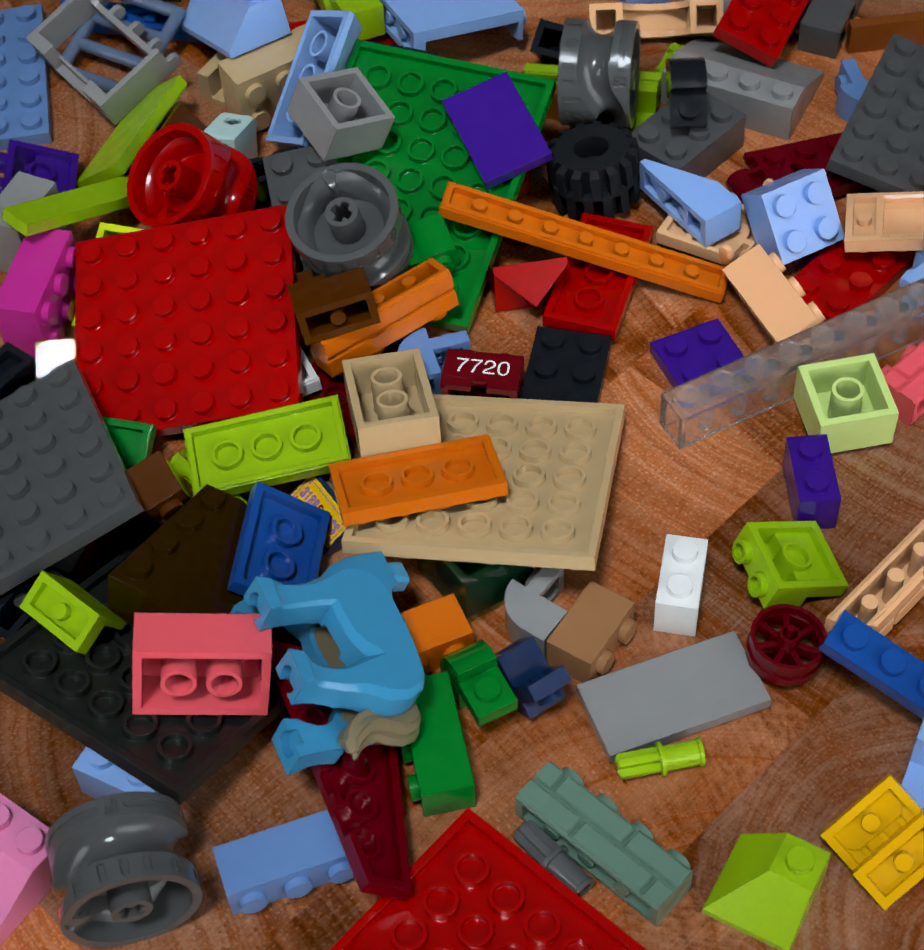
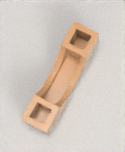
[587,0,724,39]

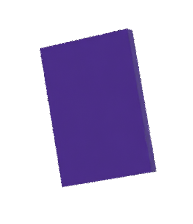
[442,72,553,189]

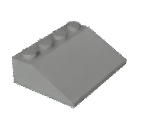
[661,36,825,141]

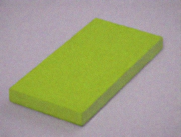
[76,75,188,187]
[183,394,352,496]

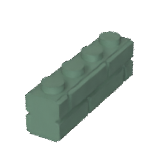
[515,761,693,926]

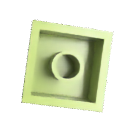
[793,353,899,453]

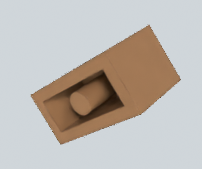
[546,580,637,683]

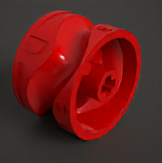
[127,123,258,228]

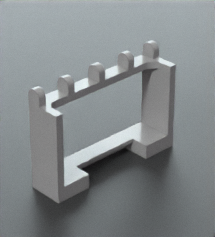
[26,0,181,125]

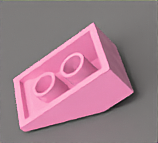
[0,793,53,945]

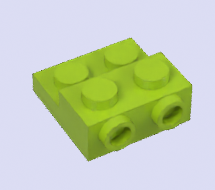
[732,521,849,609]

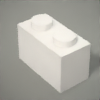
[653,534,708,637]

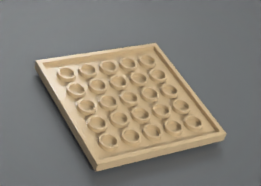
[341,394,625,571]

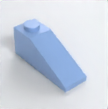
[639,159,742,248]

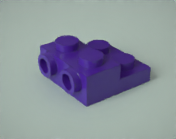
[0,139,79,194]

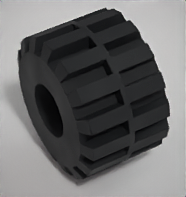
[546,121,642,221]

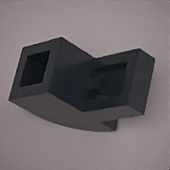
[666,57,708,129]

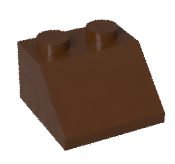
[121,450,193,531]

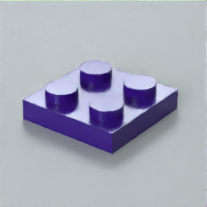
[650,318,754,405]

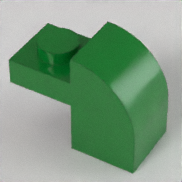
[440,639,518,727]

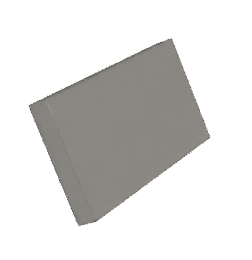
[576,631,772,763]

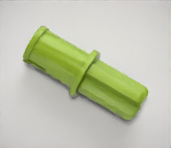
[615,738,706,780]

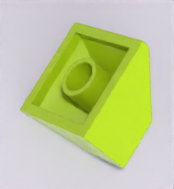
[702,833,831,950]

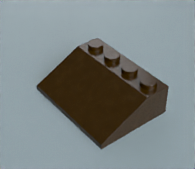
[108,484,247,625]

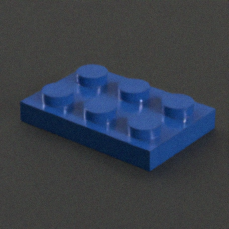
[227,481,330,596]

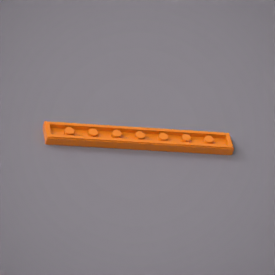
[438,181,728,304]

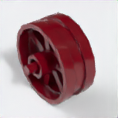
[745,604,827,687]

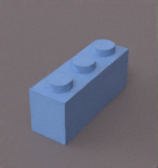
[212,810,354,915]

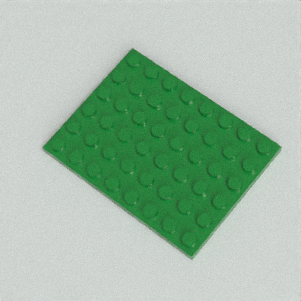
[337,39,556,334]

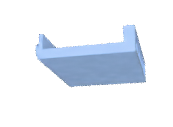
[380,0,526,51]

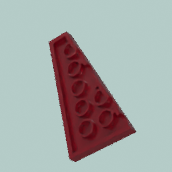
[271,640,411,900]

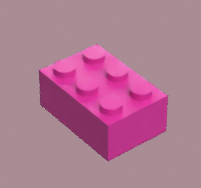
[0,229,77,363]

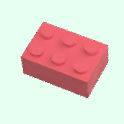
[132,612,272,715]

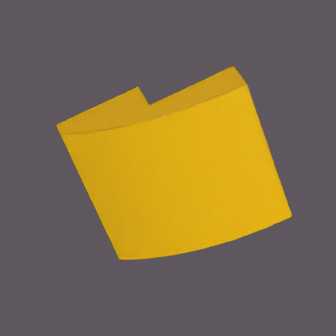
[820,772,924,910]

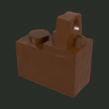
[287,266,381,346]

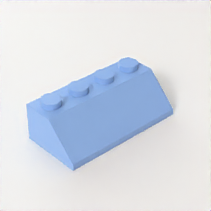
[180,0,291,59]
[265,10,362,149]

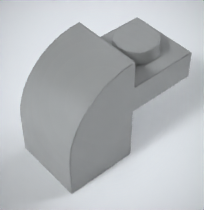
[504,567,568,659]

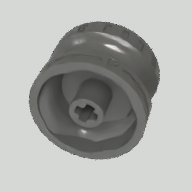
[557,18,641,128]
[285,163,413,291]
[44,791,203,947]

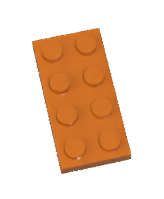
[328,434,508,527]

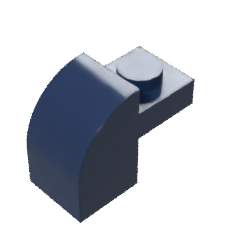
[495,636,572,719]

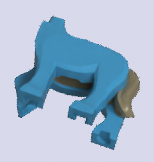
[230,551,425,775]

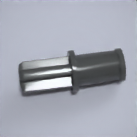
[513,820,595,898]

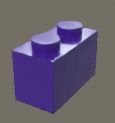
[782,434,841,529]

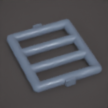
[55,0,186,92]

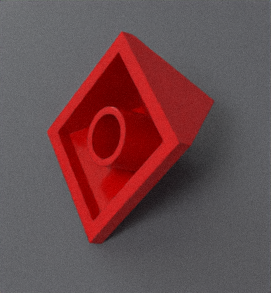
[488,257,568,312]

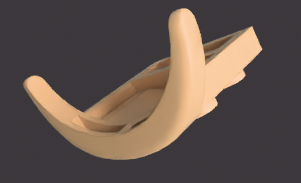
[656,178,774,266]
[844,191,924,253]

